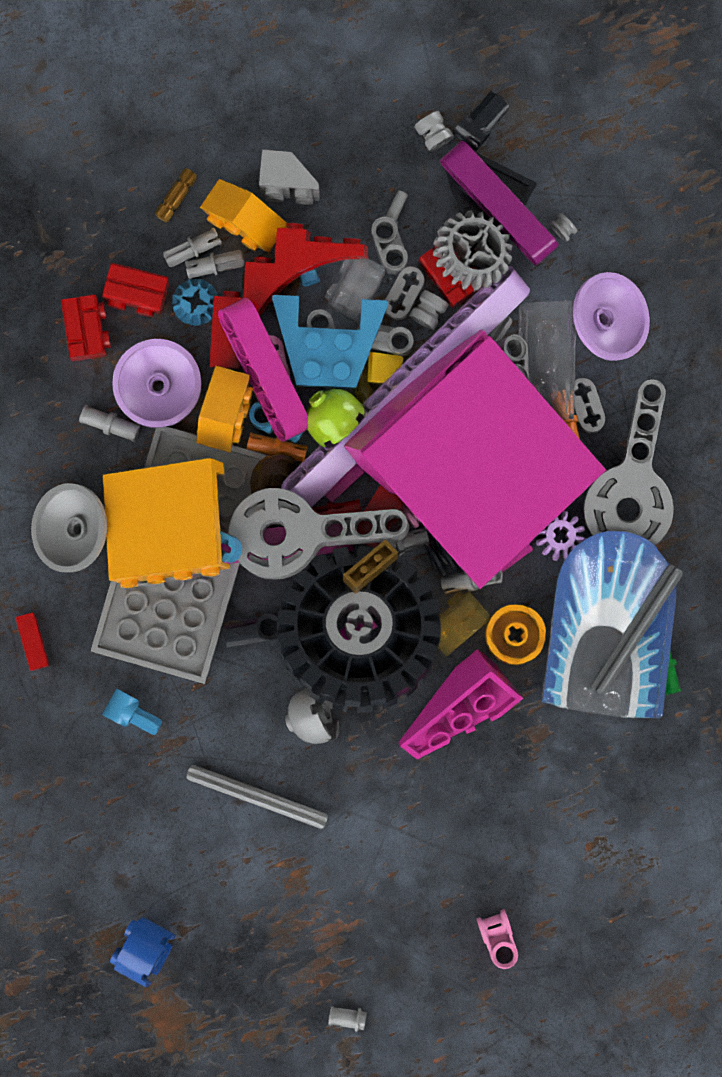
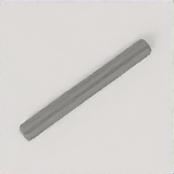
[186,765,328,829]

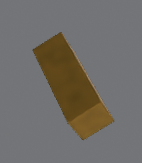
[343,539,398,594]

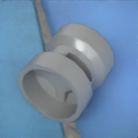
[414,111,454,152]
[409,290,449,331]

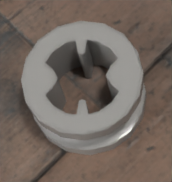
[549,213,578,242]

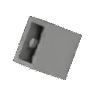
[259,150,320,205]

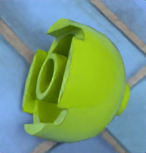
[306,388,365,447]

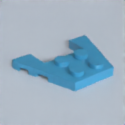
[272,295,388,389]

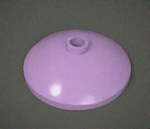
[573,272,650,361]
[112,339,202,428]

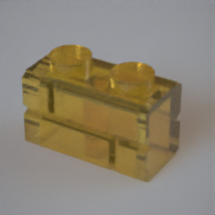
[439,591,491,657]

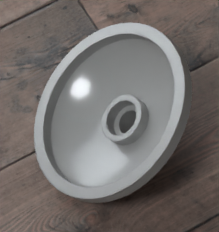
[31,483,107,573]

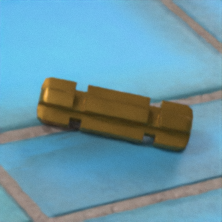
[155,168,197,222]

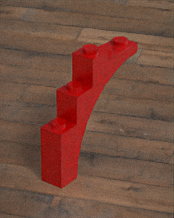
[209,223,368,370]

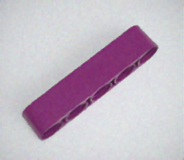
[439,140,559,266]

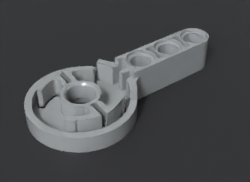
[584,379,674,546]
[229,488,409,580]

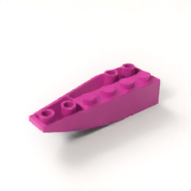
[344,329,489,494]

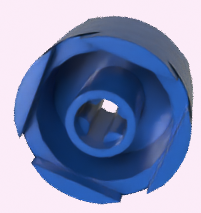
[110,917,176,988]

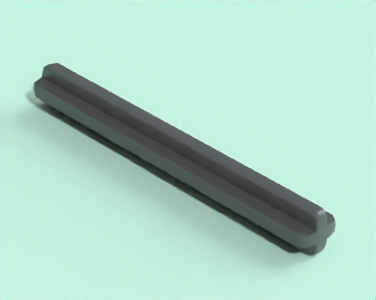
[591,564,683,695]

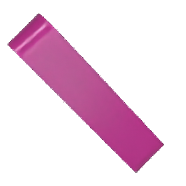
[218,298,308,442]

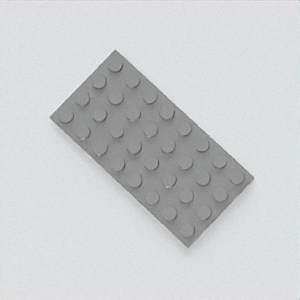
[91,427,267,684]

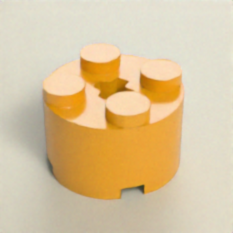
[485,604,546,665]

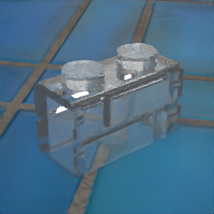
[325,259,386,324]

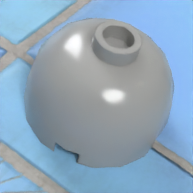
[285,688,339,744]

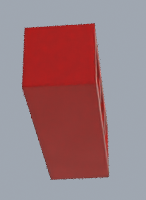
[15,612,50,671]

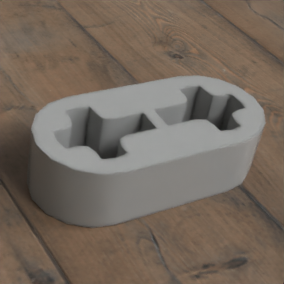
[386,267,424,321]
[569,378,605,434]

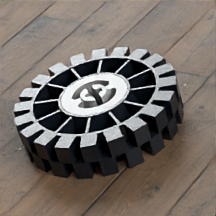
[277,546,441,712]

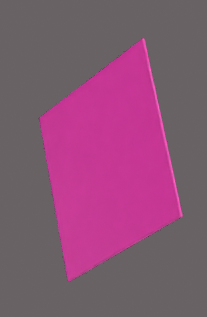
[361,336,606,589]

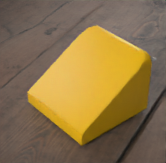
[367,352,403,385]

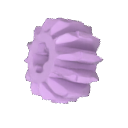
[536,511,585,561]

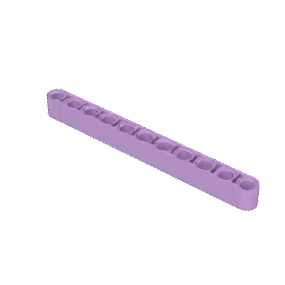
[281,266,530,509]

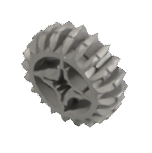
[433,211,513,291]

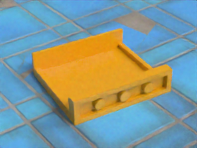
[103,458,230,588]

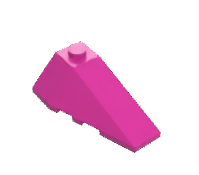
[398,649,523,759]

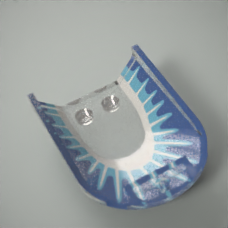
[541,531,677,719]

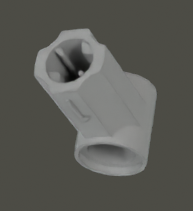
[357,321,413,357]

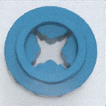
[172,279,218,326]

